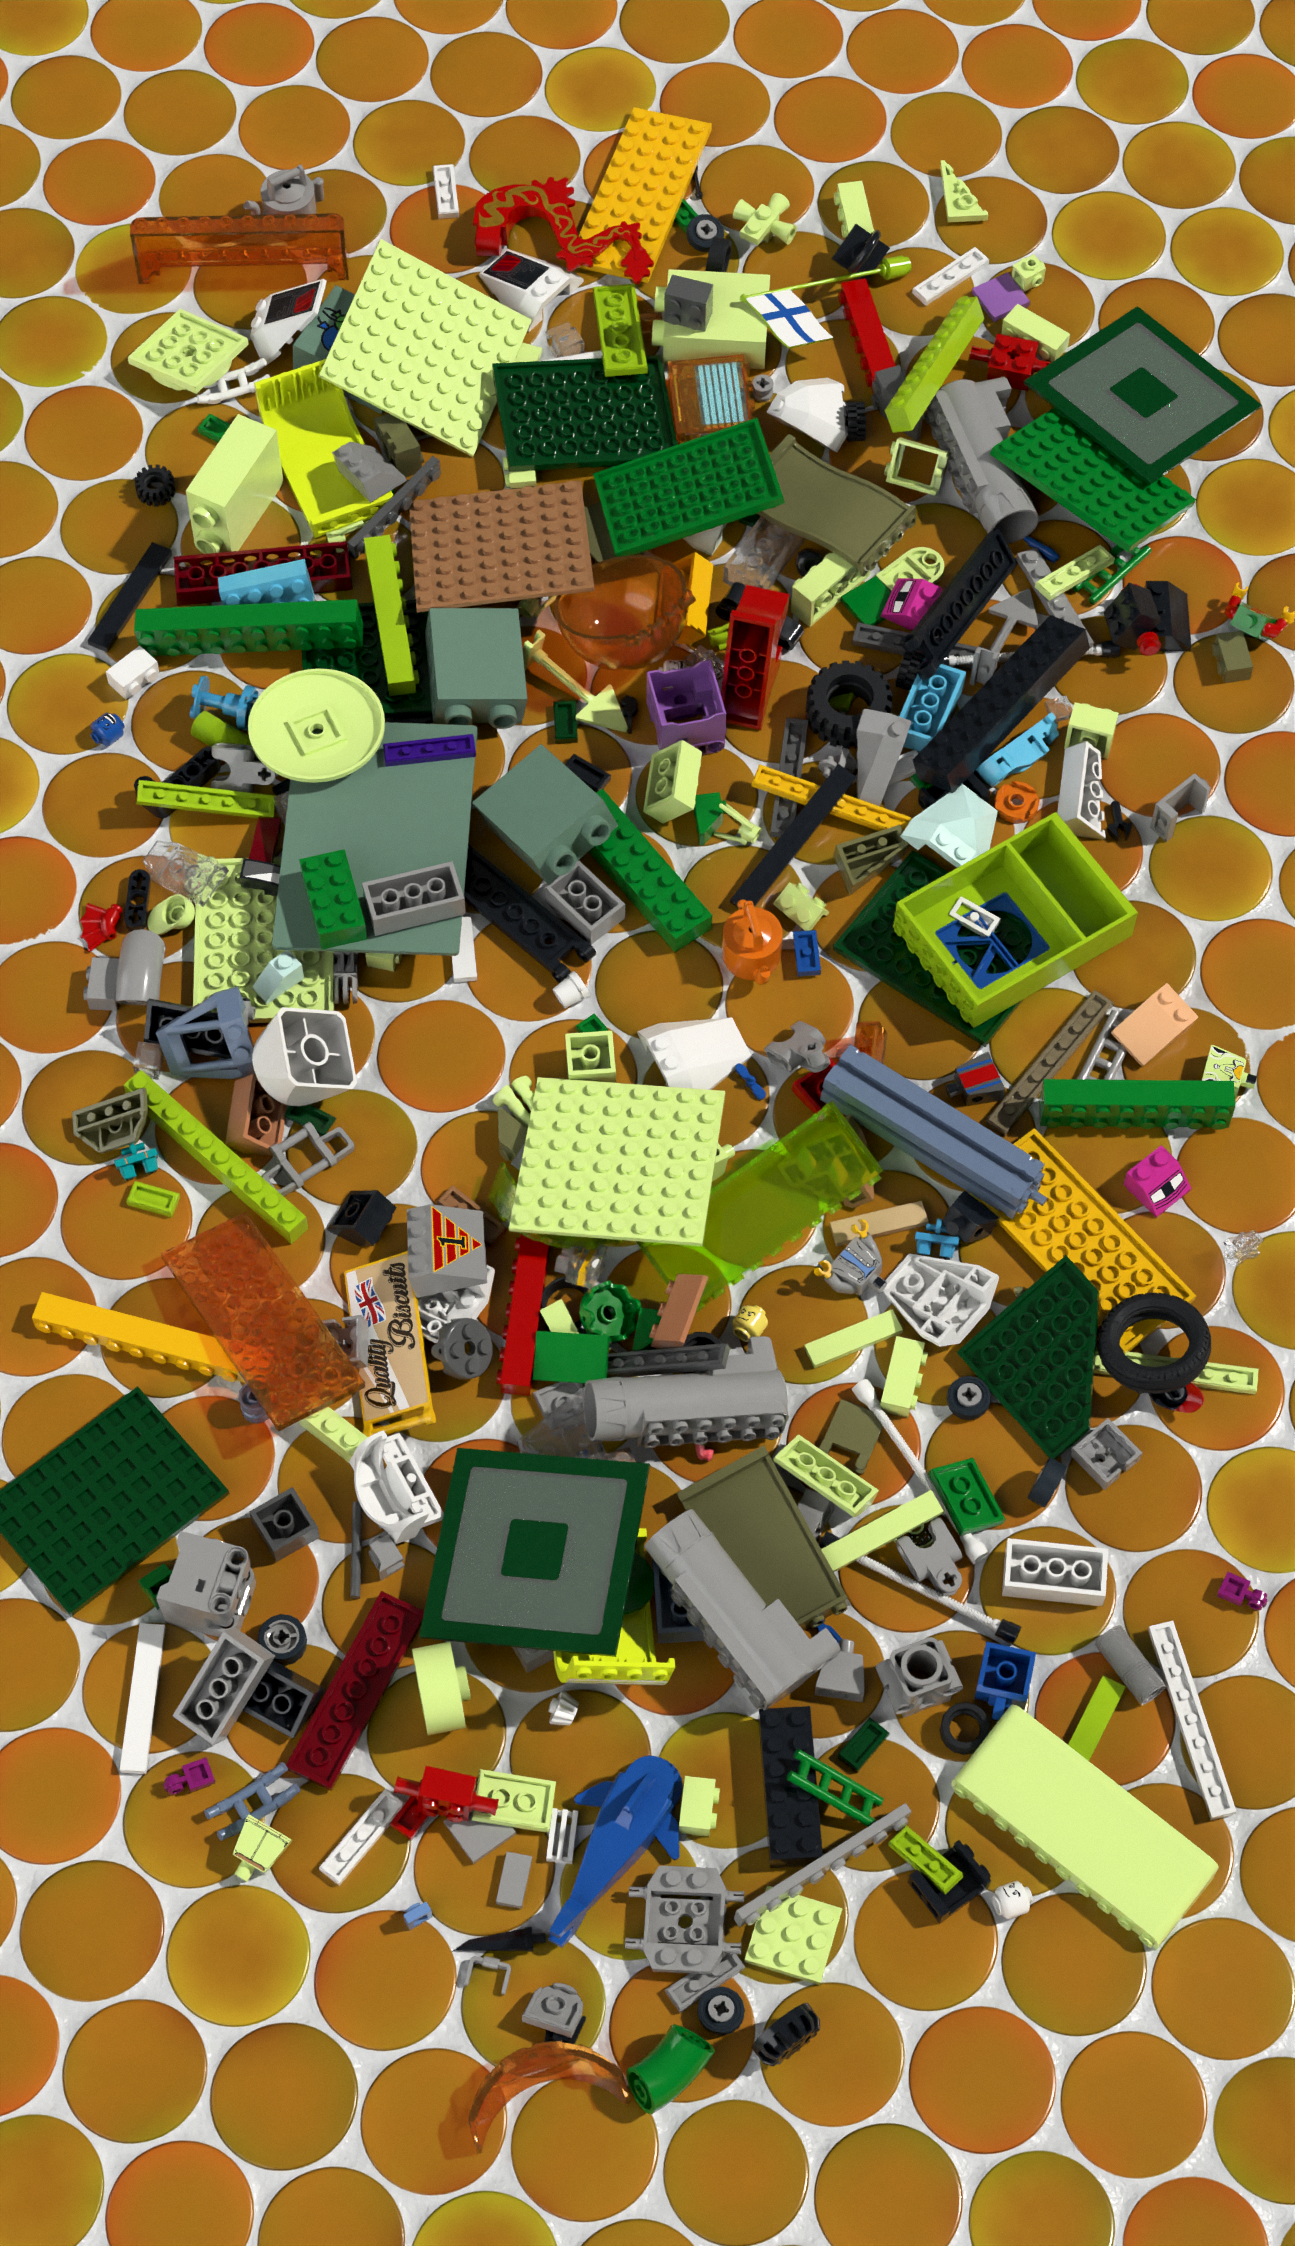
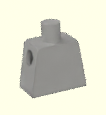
[815,1639,864,1702]

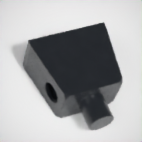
[942,1191,1000,1243]

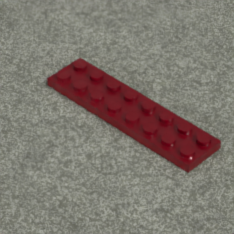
[286,1591,424,1791]

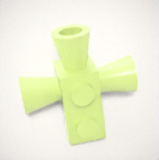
[733,193,797,246]

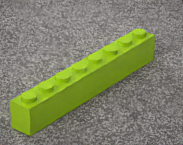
[364,535,419,696]

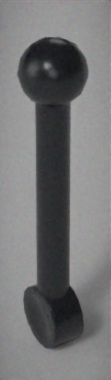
[693,165,703,199]

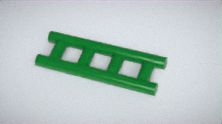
[1072,545,1152,605]
[786,1749,884,1827]

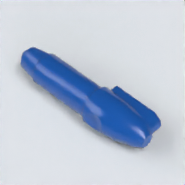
[1024,536,1060,563]

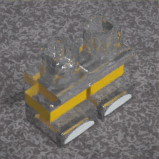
[554,1240,608,1289]

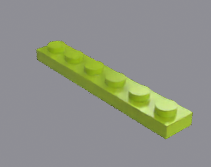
[136,780,275,818]

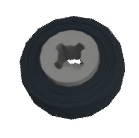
[686,214,724,252]
[947,1376,991,1420]
[697,1986,745,2036]

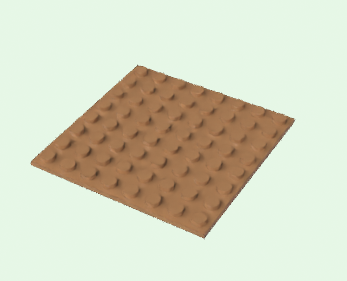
[409,481,595,612]

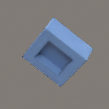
[403,1902,432,1930]

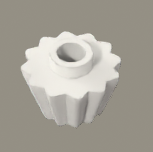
[548,1690,579,1725]

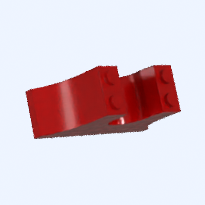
[721,585,790,730]

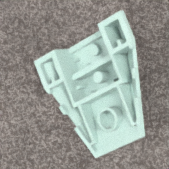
[900,784,998,868]

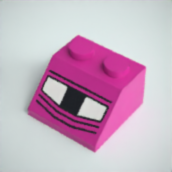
[881,578,943,631]
[1124,1145,1191,1218]

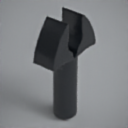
[1107,801,1132,841]

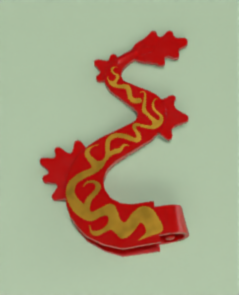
[473,177,654,285]

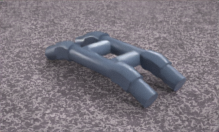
[204,1762,301,1841]

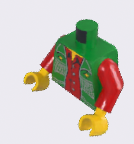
[1225,582,1295,640]

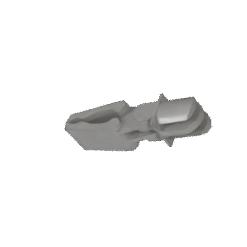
[334,952,358,1004]

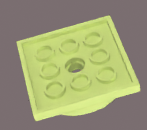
[128,309,249,394]

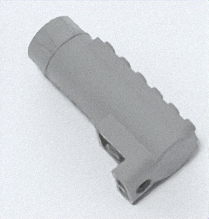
[924,377,1039,544]
[583,1336,789,1448]
[644,1509,841,1710]

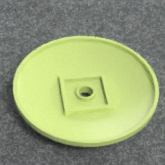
[248,669,385,783]

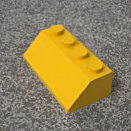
[655,552,713,645]

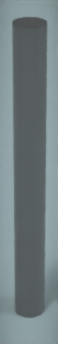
[350,1502,362,1599]

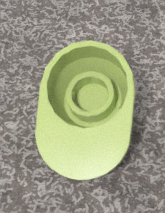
[147,894,195,935]

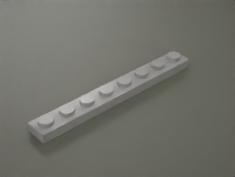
[734,1803,912,1928]

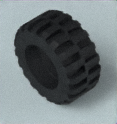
[805,660,893,749]

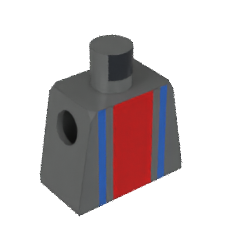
[945,1052,1005,1106]

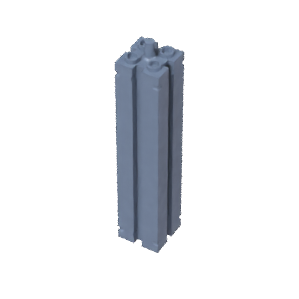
[820,1044,1048,1219]

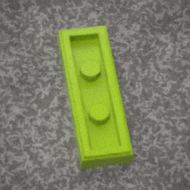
[888,1825,963,1895]

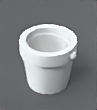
[552,971,590,1008]

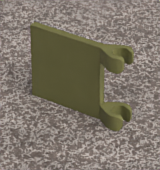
[819,1399,883,1474]

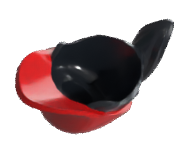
[1135,1382,1204,1413]

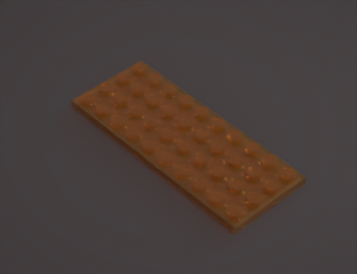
[161,1212,365,1432]

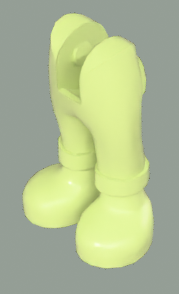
[493,1076,534,1129]

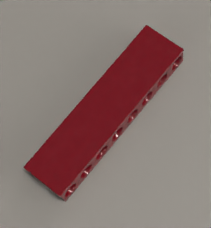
[174,541,353,606]

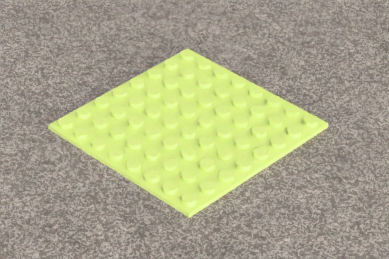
[319,239,532,457]
[509,1077,725,1246]

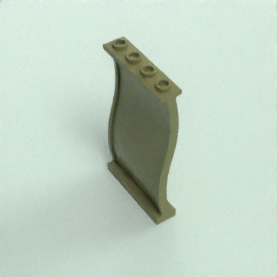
[757,434,917,577]
[677,1446,851,1630]

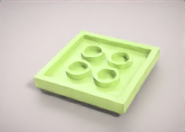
[744,1885,842,1985]

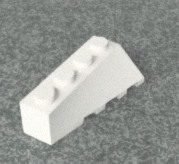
[1057,741,1106,840]

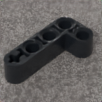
[715,582,804,651]
[134,746,221,818]

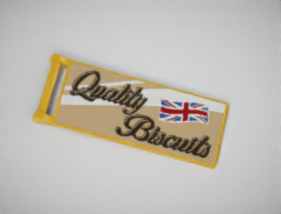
[344,1251,436,1437]

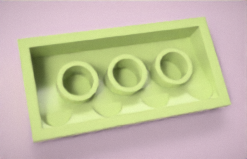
[773,1434,879,1517]

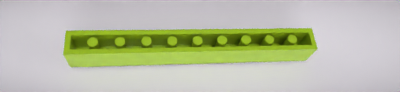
[885,296,985,433]
[124,1070,308,1244]

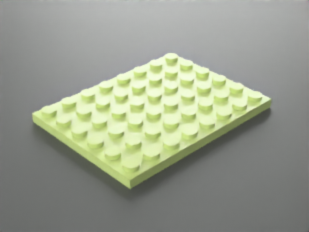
[193,857,334,1023]

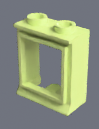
[884,437,950,496]

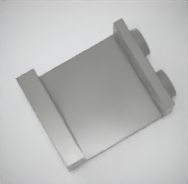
[1150,773,1211,842]

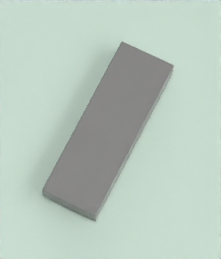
[665,1953,745,2014]

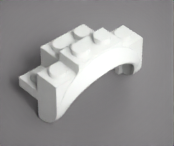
[349,1430,444,1544]

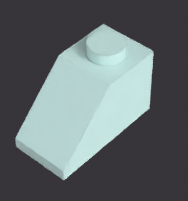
[252,950,304,1004]

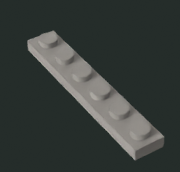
[1016,548,1094,648]

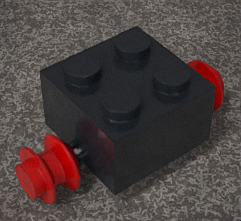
[1103,583,1161,656]

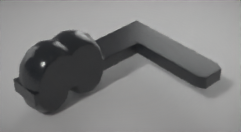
[620,695,638,734]

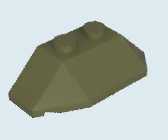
[72,1088,148,1153]

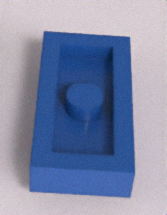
[793,930,821,976]

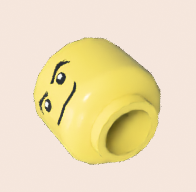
[732,1305,768,1342]

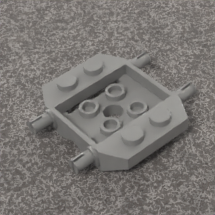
[625,1866,744,1974]

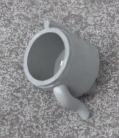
[243,164,324,238]

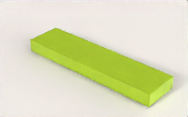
[1068,1675,1126,1761]

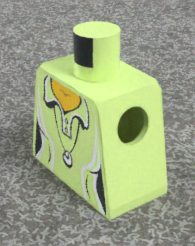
[1201,1045,1257,1097]

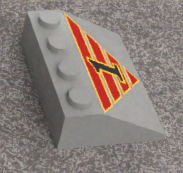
[407,1204,487,1298]

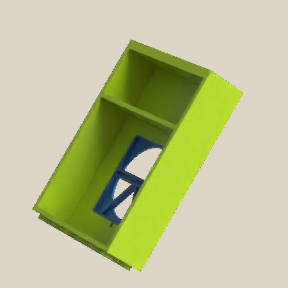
[893,812,1138,1028]

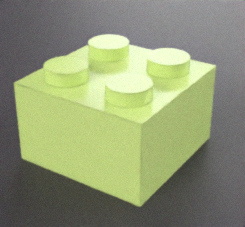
[1064,702,1119,759]
[565,1031,616,1083]

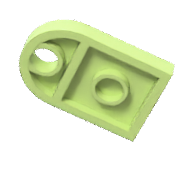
[875,547,944,592]

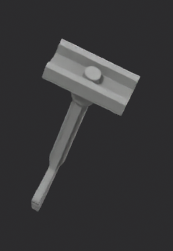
[970,589,1038,686]

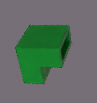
[138,1563,172,1610]

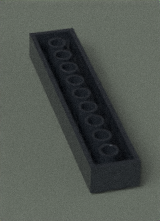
[913,615,1090,793]

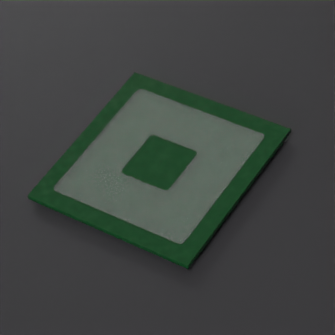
[1024,306,1262,485]
[419,1448,650,1657]

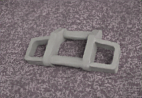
[263,1122,355,1196]

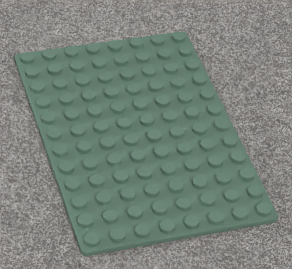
[272,722,477,956]

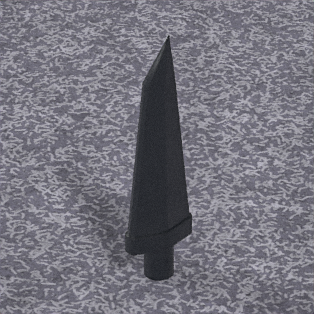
[455,1927,546,1952]

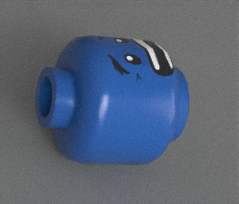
[90,713,125,746]

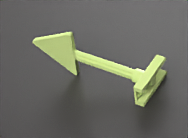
[522,630,628,732]

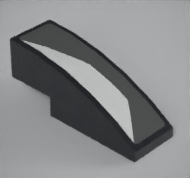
[240,858,281,896]

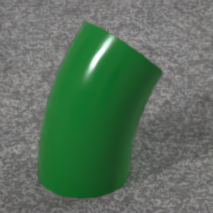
[626,2024,715,2114]

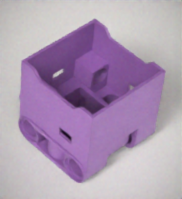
[646,660,726,755]

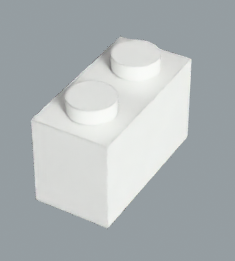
[106,646,160,700]

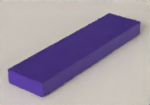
[383,734,476,767]

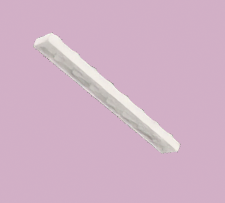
[1148,1621,1237,1820]

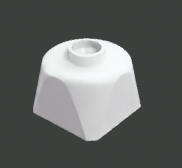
[252,1007,357,1106]

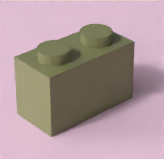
[1212,631,1253,683]

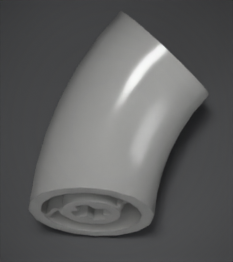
[115,929,166,1005]

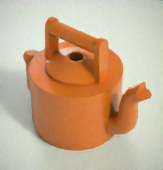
[722,899,783,985]

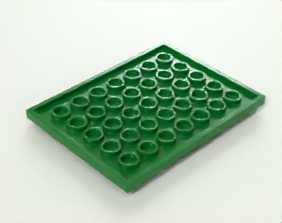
[990,408,1196,552]
[593,418,785,560]

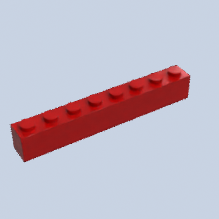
[496,1232,552,1396]

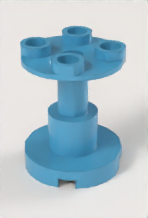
[189,676,259,731]

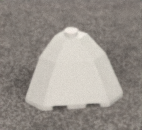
[767,378,848,453]

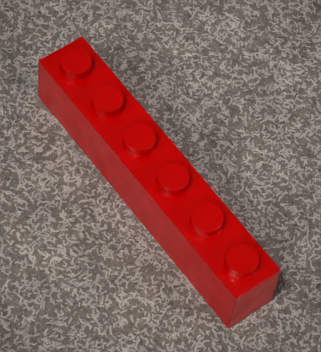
[838,278,895,393]

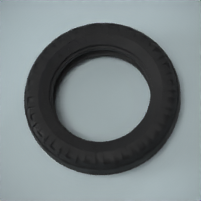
[1097,1293,1211,1394]

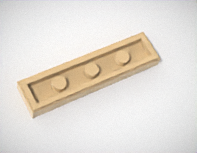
[829,1201,929,1247]

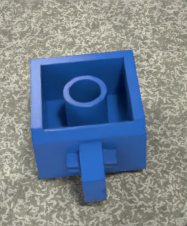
[974,1642,1036,1721]

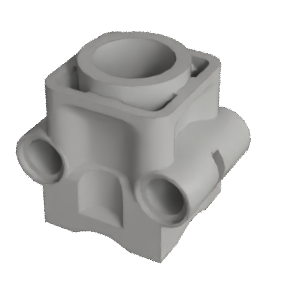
[875,1637,963,1718]

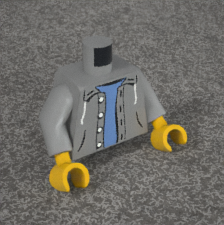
[814,1219,887,1296]

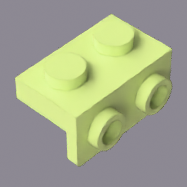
[773,882,830,931]

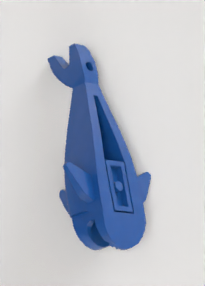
[548,1756,682,1948]

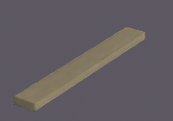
[986,990,1114,1137]

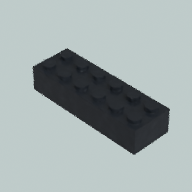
[758,1706,823,1868]

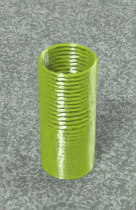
[191,711,257,757]

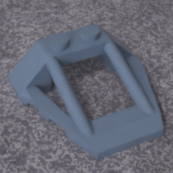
[156,986,256,1079]

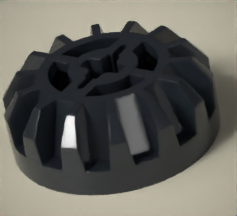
[751,2003,820,2066]

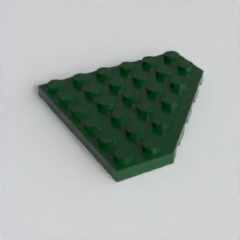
[956,1255,1099,1460]

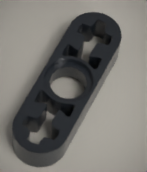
[124,869,151,932]

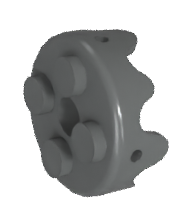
[431,1318,493,1380]

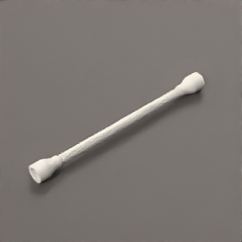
[852,1379,989,1564]

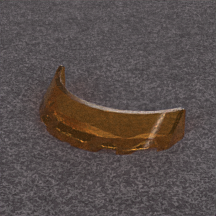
[468,2041,630,2154]

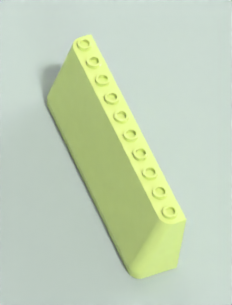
[951,1704,1219,1949]

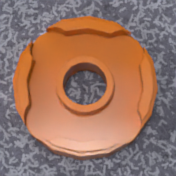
[994,781,1040,824]

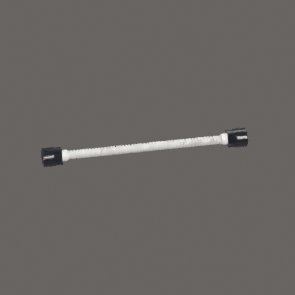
[941,640,1120,667]
[819,1531,1022,1645]

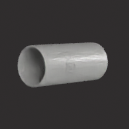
[1095,1625,1166,1705]

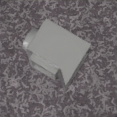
[369,1534,405,1581]

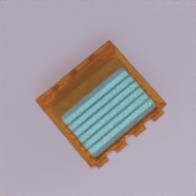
[667,354,757,444]

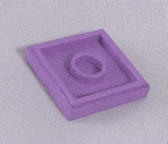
[972,272,1030,322]

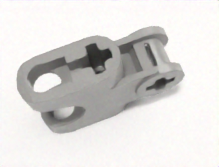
[211,743,278,793]
[764,1021,830,1073]
[896,1517,962,1597]

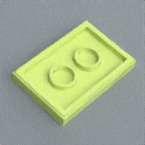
[472,1769,556,1833]

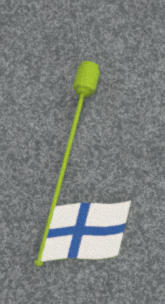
[740,255,911,349]

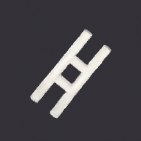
[197,358,270,404]

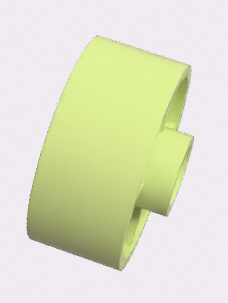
[412,1642,471,1735]

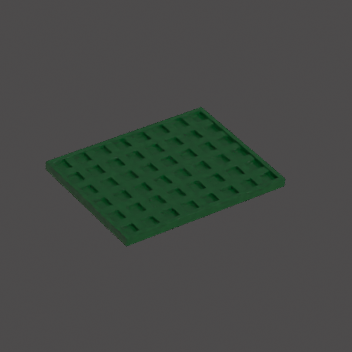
[0,1386,230,1618]

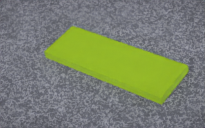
[593,284,648,377]

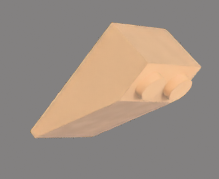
[1111,983,1199,1067]

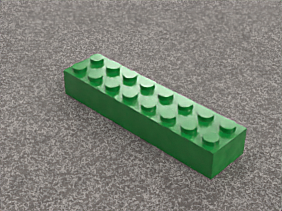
[588,788,712,953]
[1039,1079,1236,1130]

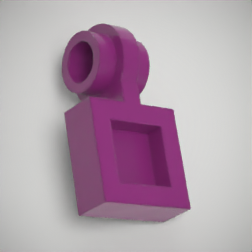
[1217,1572,1268,1610]
[163,1757,215,1795]

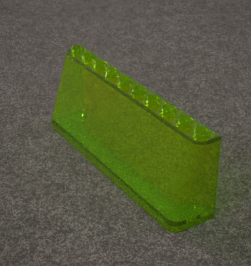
[636,1101,883,1313]

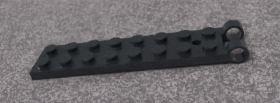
[900,528,1018,680]
[464,844,596,983]

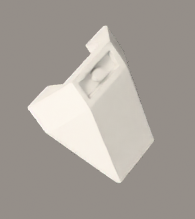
[418,1265,495,1343]

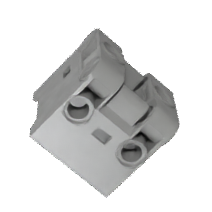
[156,1531,256,1638]

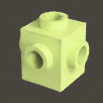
[1011,254,1046,292]

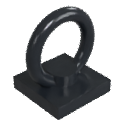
[831,224,890,281]

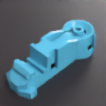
[975,712,1059,787]

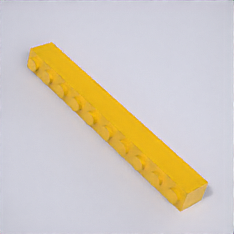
[32,1292,275,1386]

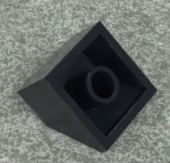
[327,1190,397,1246]

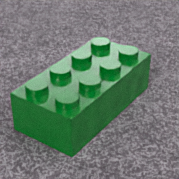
[299,849,367,950]

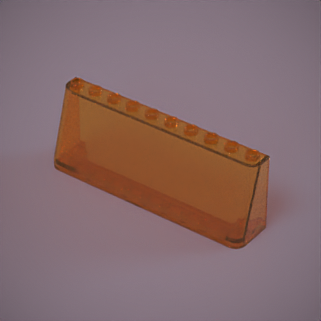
[130,213,349,284]

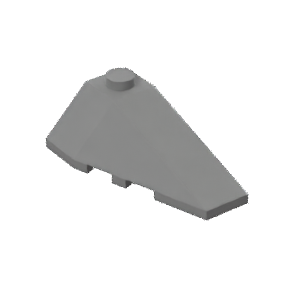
[856,709,911,806]

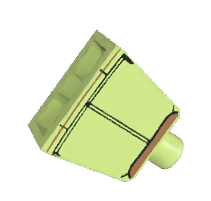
[233,1814,292,1882]

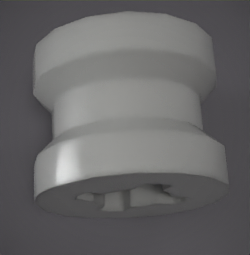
[752,375,774,402]

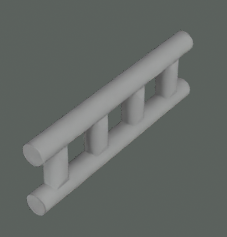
[1077,1010,1127,1080]

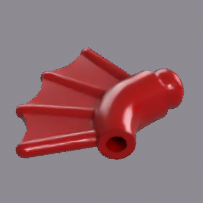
[80,903,122,952]

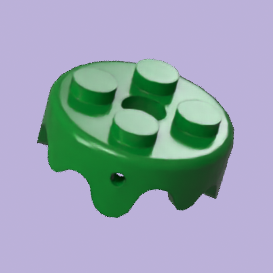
[579,1280,641,1344]

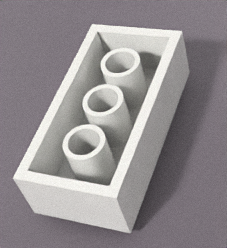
[1002,1538,1108,1606]

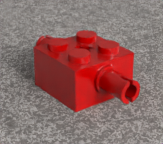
[969,334,1052,391]
[394,1766,499,1823]

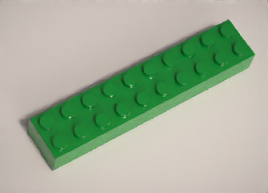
[134,599,363,657]

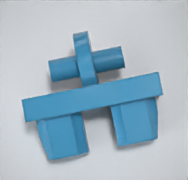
[915,1218,959,1259]

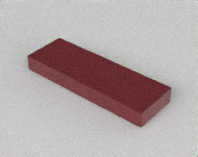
[249,817,281,863]

